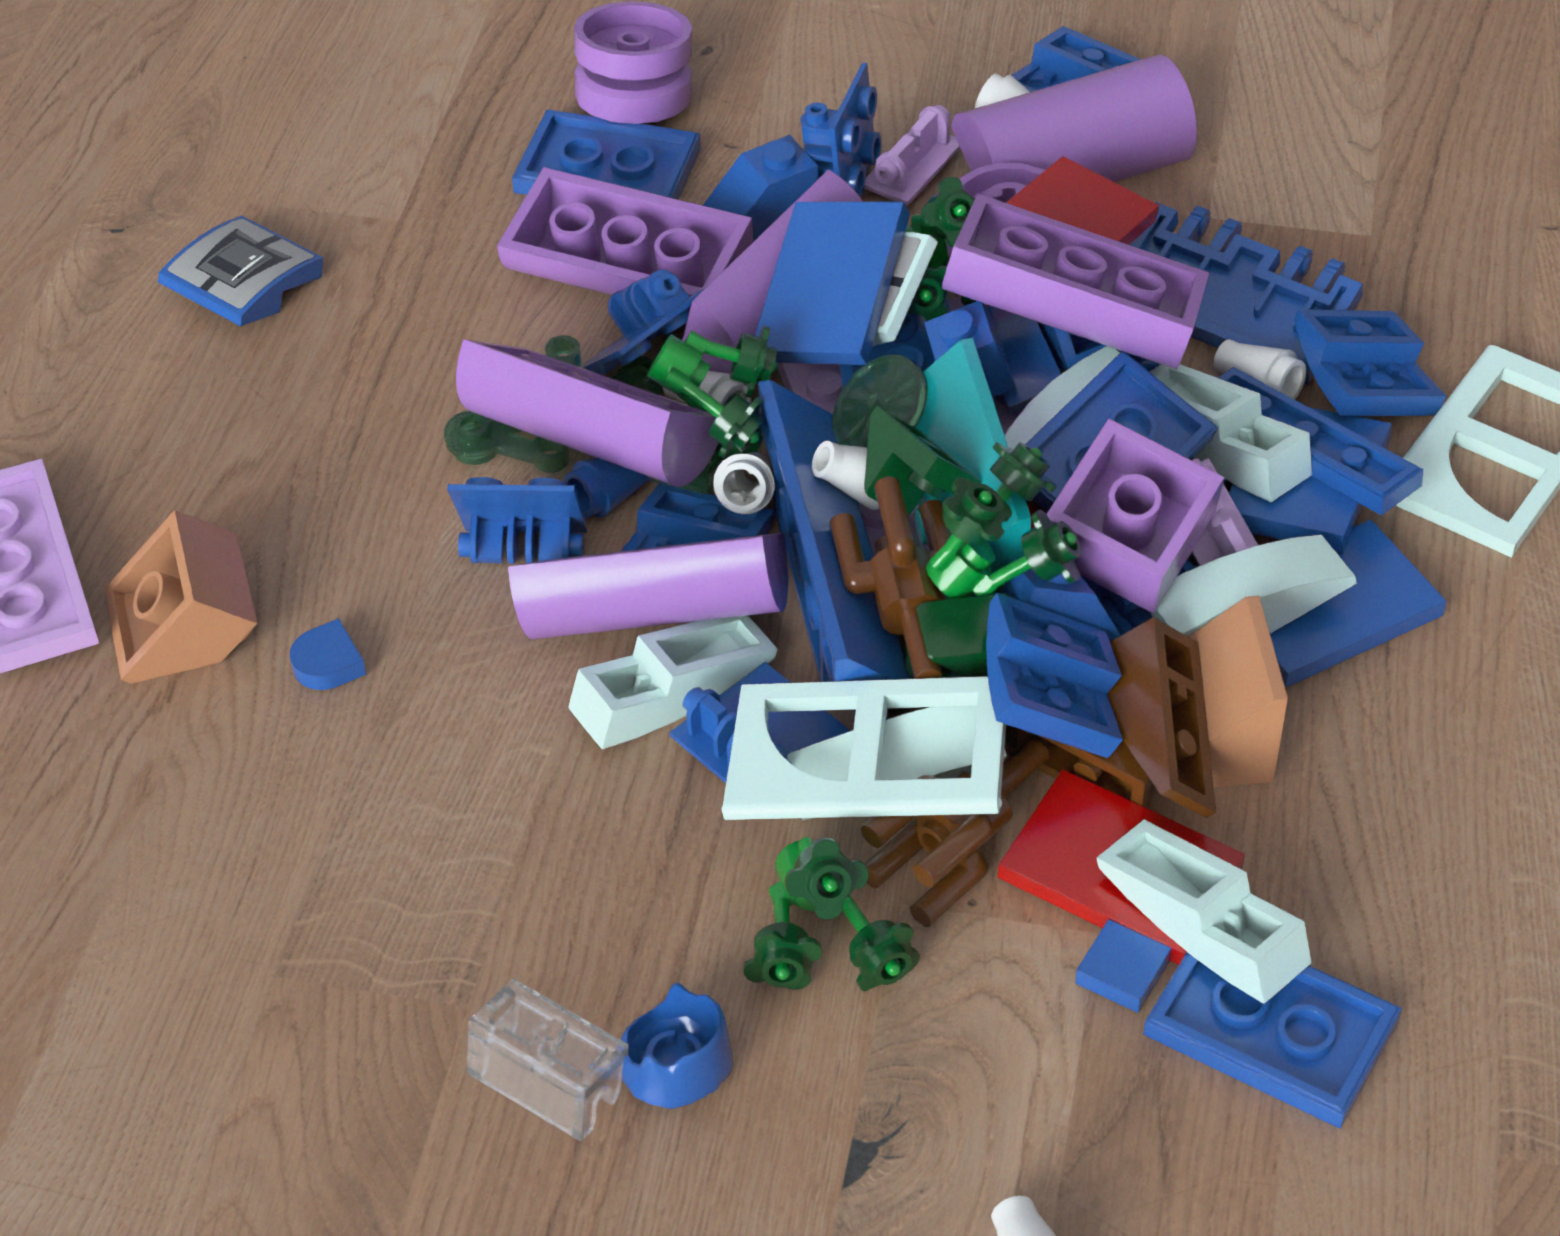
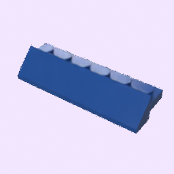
[758,380,910,720]

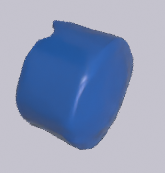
[616,983,733,1109]

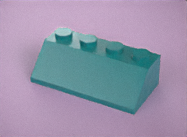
[899,338,1031,600]

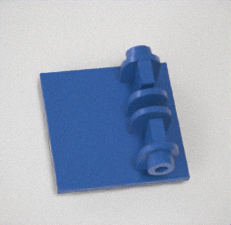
[800,63,881,197]
[580,270,704,375]
[447,477,588,564]
[669,662,851,783]

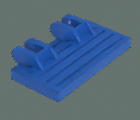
[1130,202,1363,385]

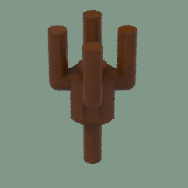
[830,477,952,679]
[861,739,1049,927]

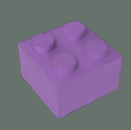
[1047,418,1225,614]

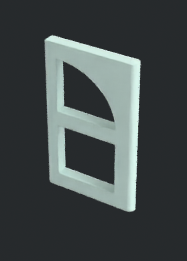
[1396,345,1560,558]
[721,677,1006,820]

